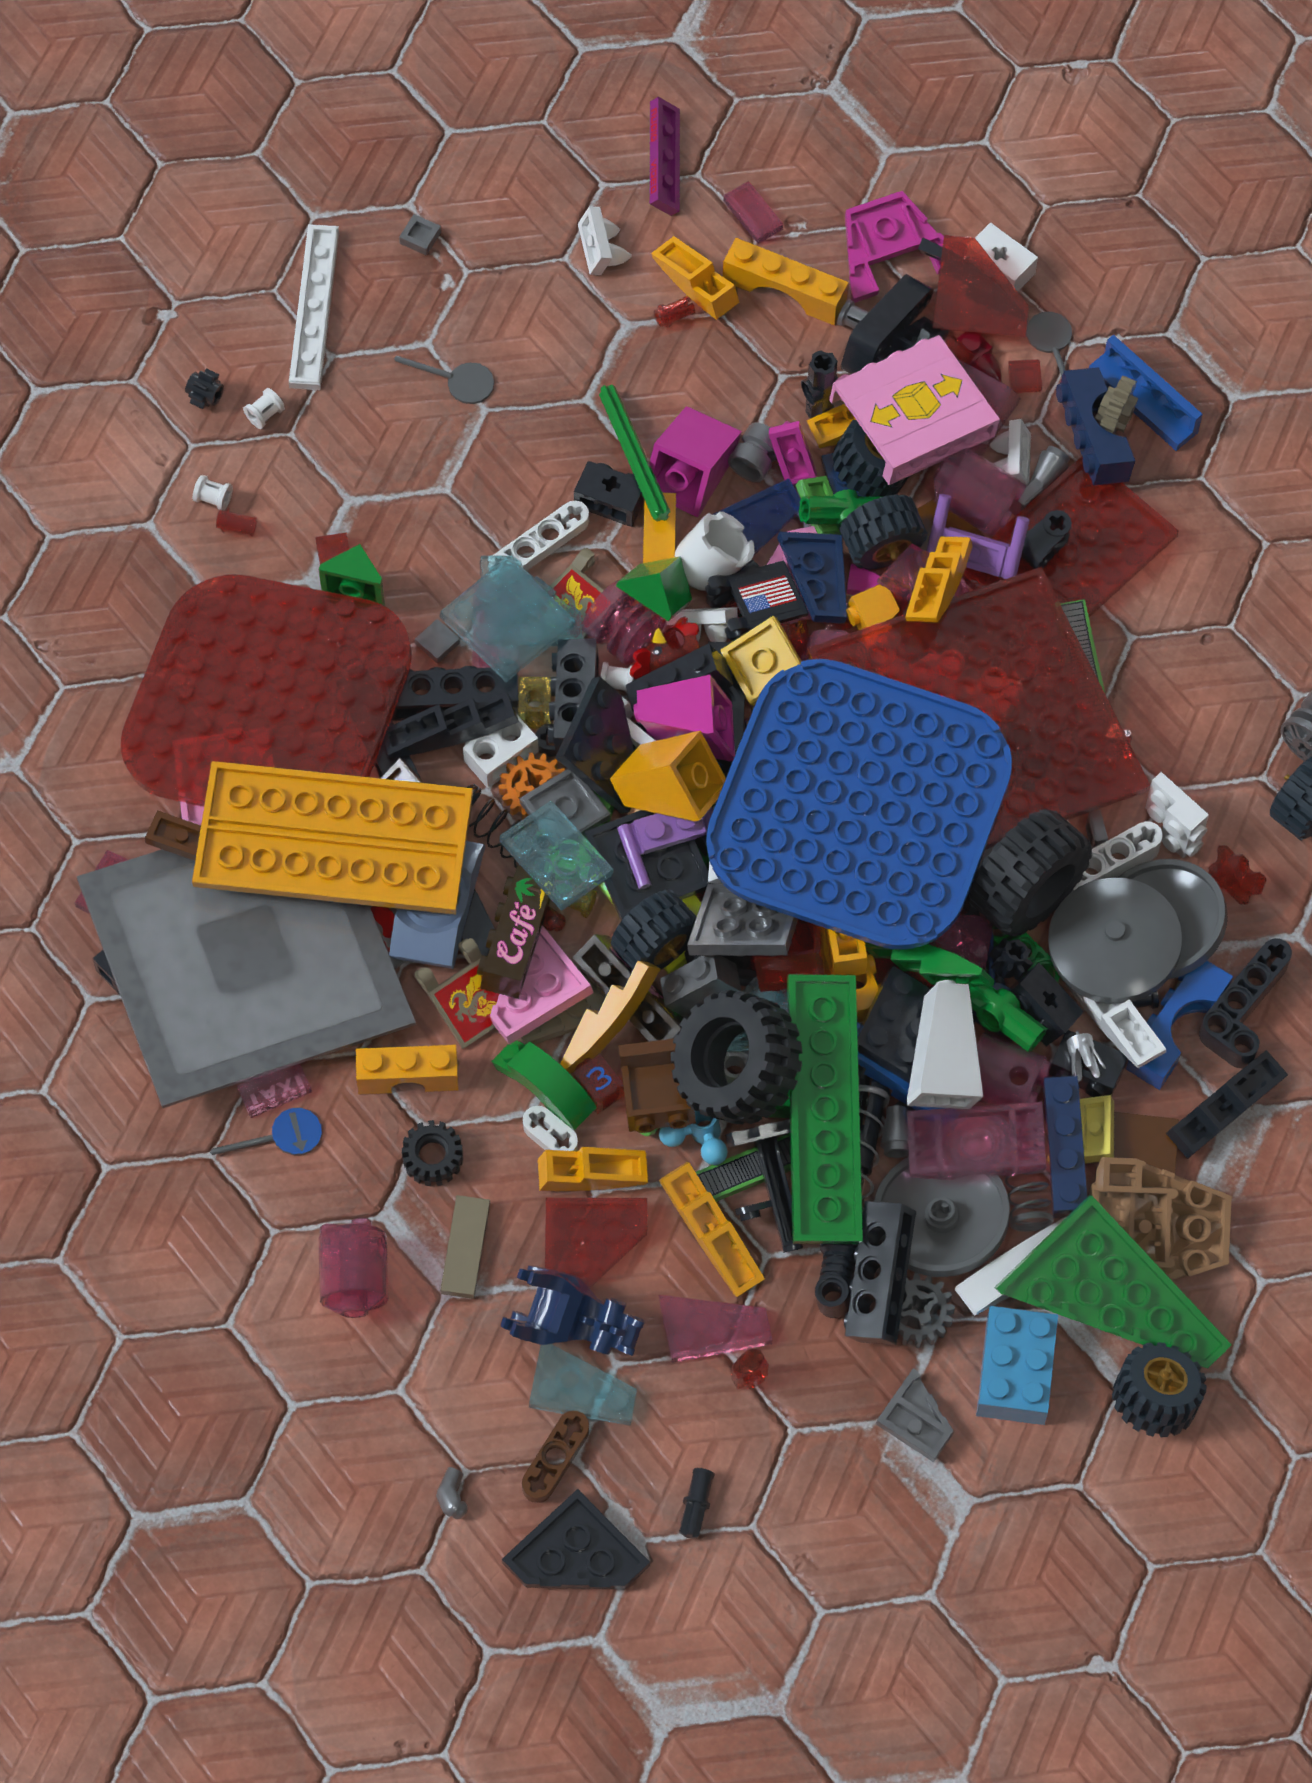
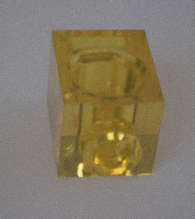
[518,677,552,729]

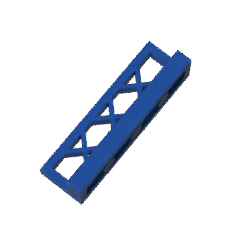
[1089,335,1203,451]

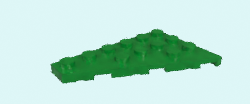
[994,1195,1232,1369]

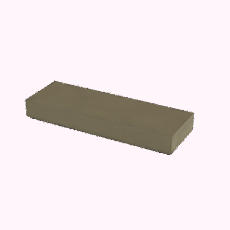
[440,1195,490,1299]

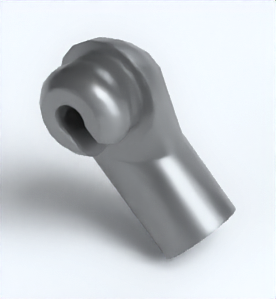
[436,1467,467,1519]

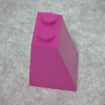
[649,406,742,517]
[633,675,735,761]

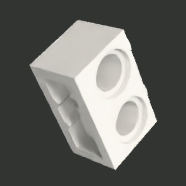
[463,715,539,788]

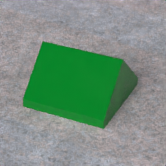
[318,544,385,614]
[616,556,692,622]

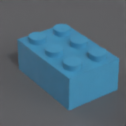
[976,1306,1058,1425]

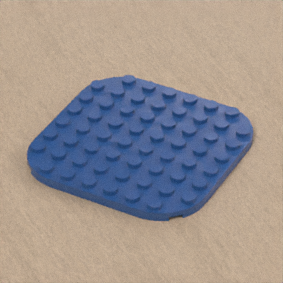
[707,659,1012,949]

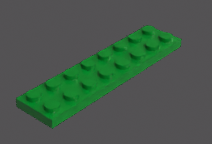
[787,975,863,1244]

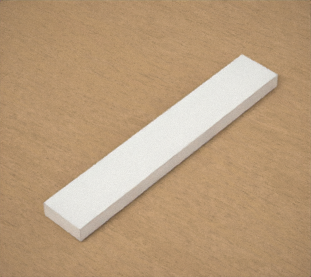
[289,224,339,390]

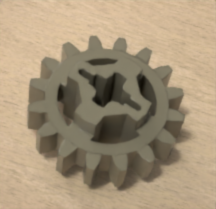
[1095,375,1139,435]

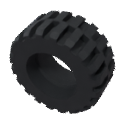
[969,809,1092,936]
[671,990,802,1125]

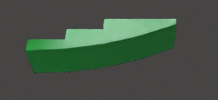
[865,942,994,986]

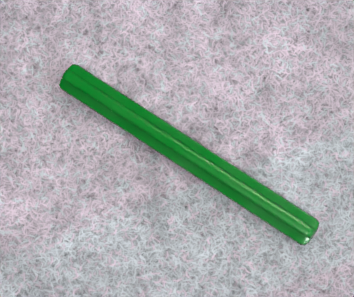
[599,384,670,522]

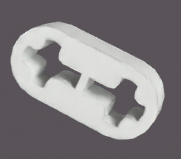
[523,1106,578,1151]

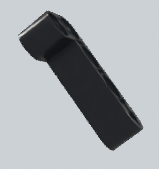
[841,274,934,374]
[1199,938,1292,1069]

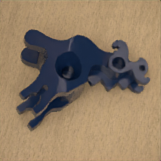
[500,1265,645,1356]

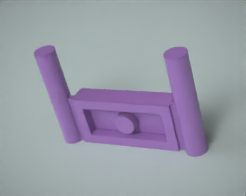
[926,494,1030,581]
[617,807,713,889]

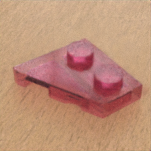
[928,915,993,970]

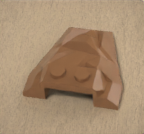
[1089,1157,1232,1280]

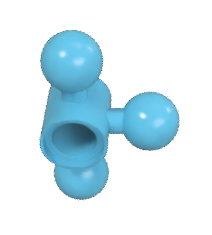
[659,1110,728,1165]

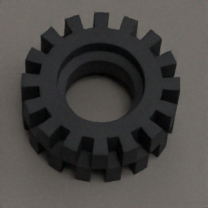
[402,1120,463,1187]

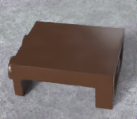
[618,1038,696,1133]

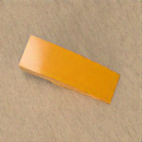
[651,236,740,320]
[538,1147,648,1191]

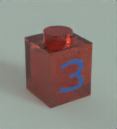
[573,1054,624,1115]

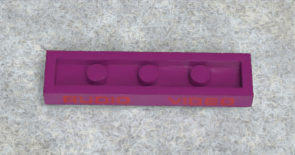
[649,97,680,216]

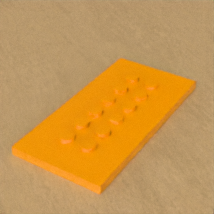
[192,761,473,915]

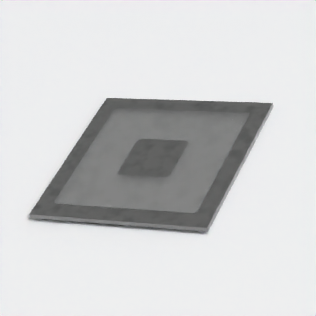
[77,849,416,1109]

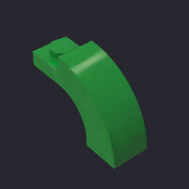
[491,1040,597,1130]

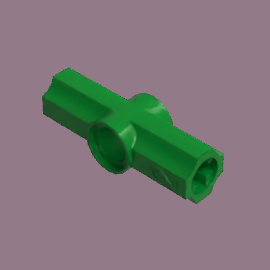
[799,489,880,530]
[969,986,1047,1052]

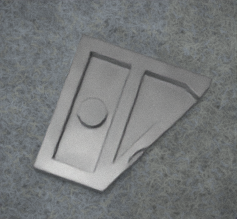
[876,1368,953,1462]

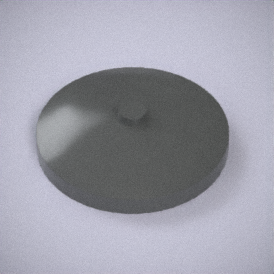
[1118,859,1228,979]
[1048,877,1182,1004]
[874,1149,1010,1277]

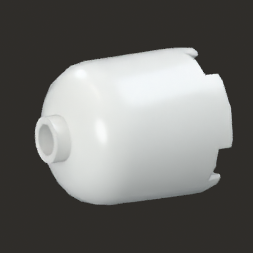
[675,511,755,591]

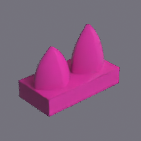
[769,421,817,486]

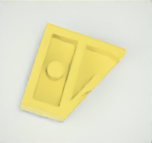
[1047,1095,1114,1165]

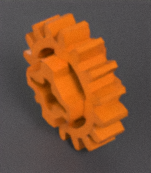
[499,752,565,821]

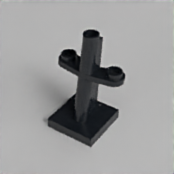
[725,1119,803,1253]

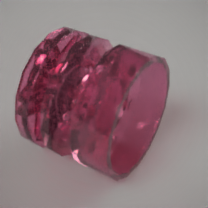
[582,580,666,665]

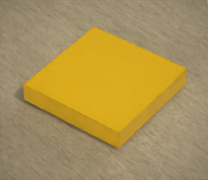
[720,616,801,706]

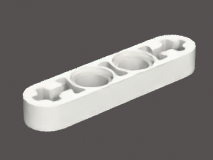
[487,501,589,586]

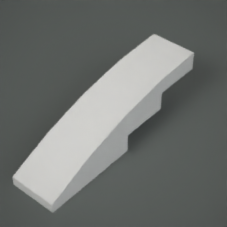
[1066,984,1166,1068]
[954,1217,1067,1316]

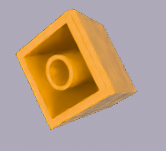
[610,731,726,821]

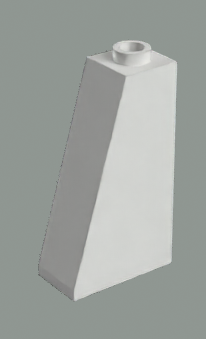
[907,980,983,1109]

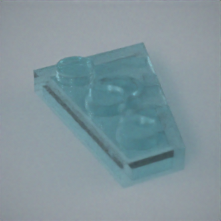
[529,1344,637,1426]

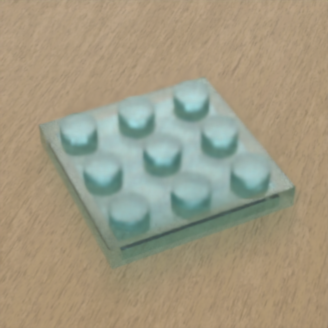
[439,556,576,682]

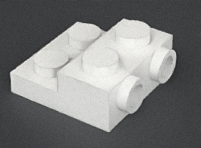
[1145,772,1209,858]

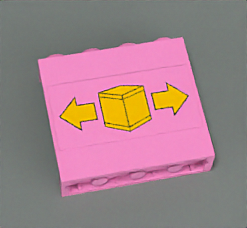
[829,335,1000,485]

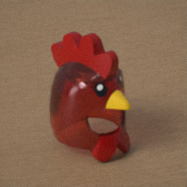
[630,616,700,679]

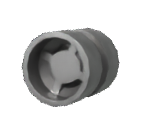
[728,422,777,482]

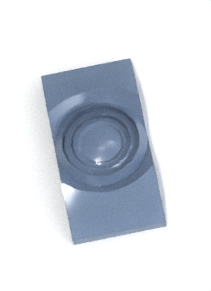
[389,841,485,969]

